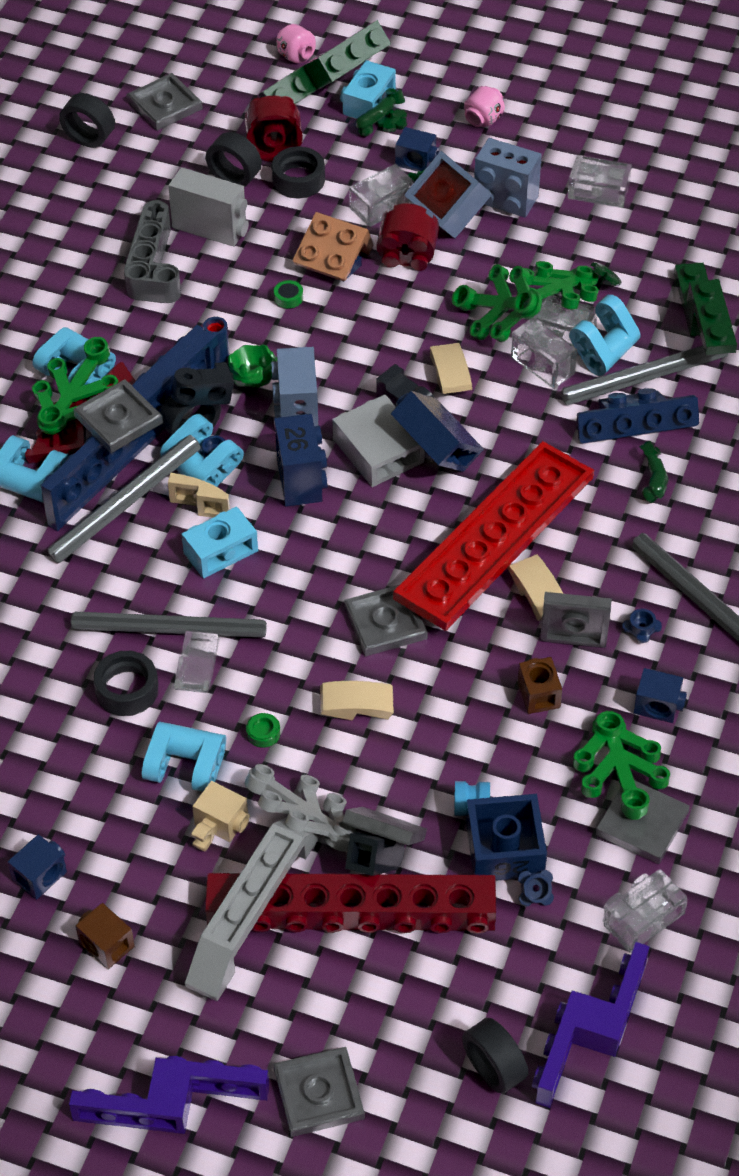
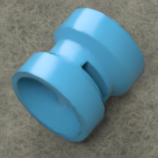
[454,781,490,816]

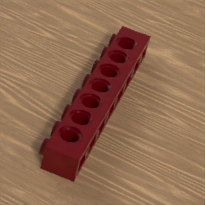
[205,873,496,934]

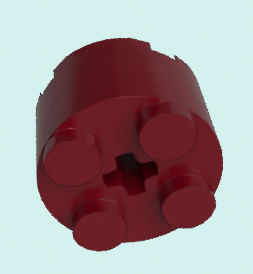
[245,95,303,162]
[376,203,439,271]

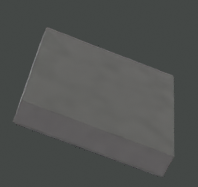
[126,73,203,131]
[73,379,163,453]
[344,585,428,657]
[540,592,612,648]
[596,780,690,864]
[343,807,427,845]
[274,1047,365,1137]

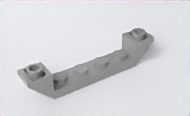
[185,817,321,1001]

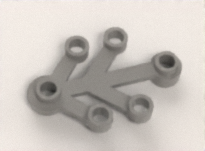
[244,764,357,851]

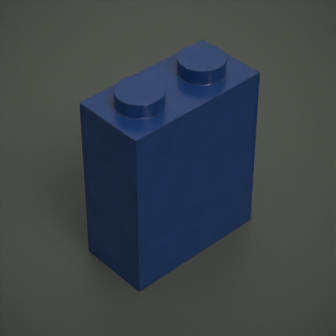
[391,391,484,472]

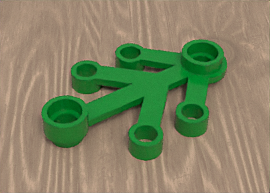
[517,261,599,309]
[452,264,542,342]
[32,337,119,434]
[573,711,670,820]

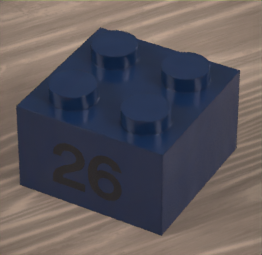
[274,414,328,507]
[466,794,547,881]

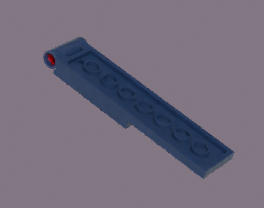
[41,316,230,532]

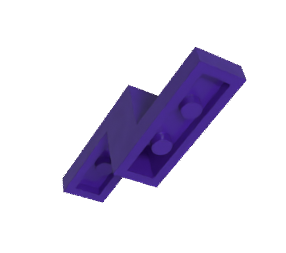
[532,942,650,1108]
[69,1056,269,1134]

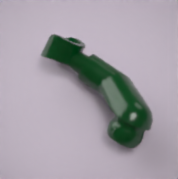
[356,88,405,136]
[639,440,669,503]

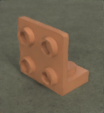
[293,212,374,281]

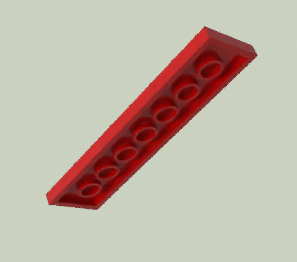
[393,441,594,631]

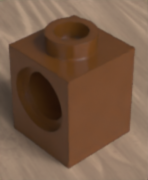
[517,657,562,714]
[75,902,135,970]

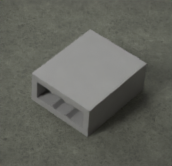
[168,167,249,247]
[332,395,425,487]

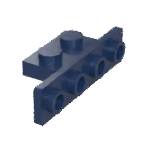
[577,388,699,443]

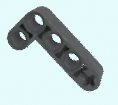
[124,200,181,303]

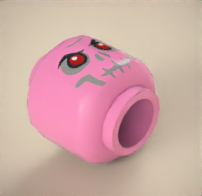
[276,24,316,64]
[464,86,505,127]

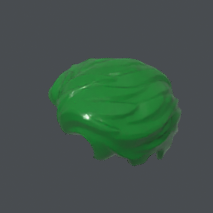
[228,345,277,388]

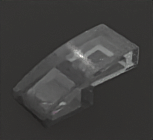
[174,631,219,693]

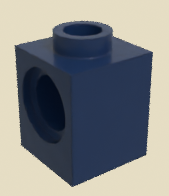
[395,127,440,171]
[633,668,687,723]
[8,834,67,900]

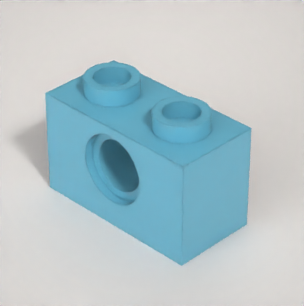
[340,60,396,119]
[181,506,258,579]

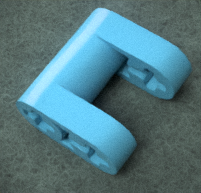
[569,294,640,376]
[33,327,116,385]
[160,414,244,487]
[0,435,70,503]
[142,722,227,792]

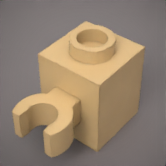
[191,781,250,852]

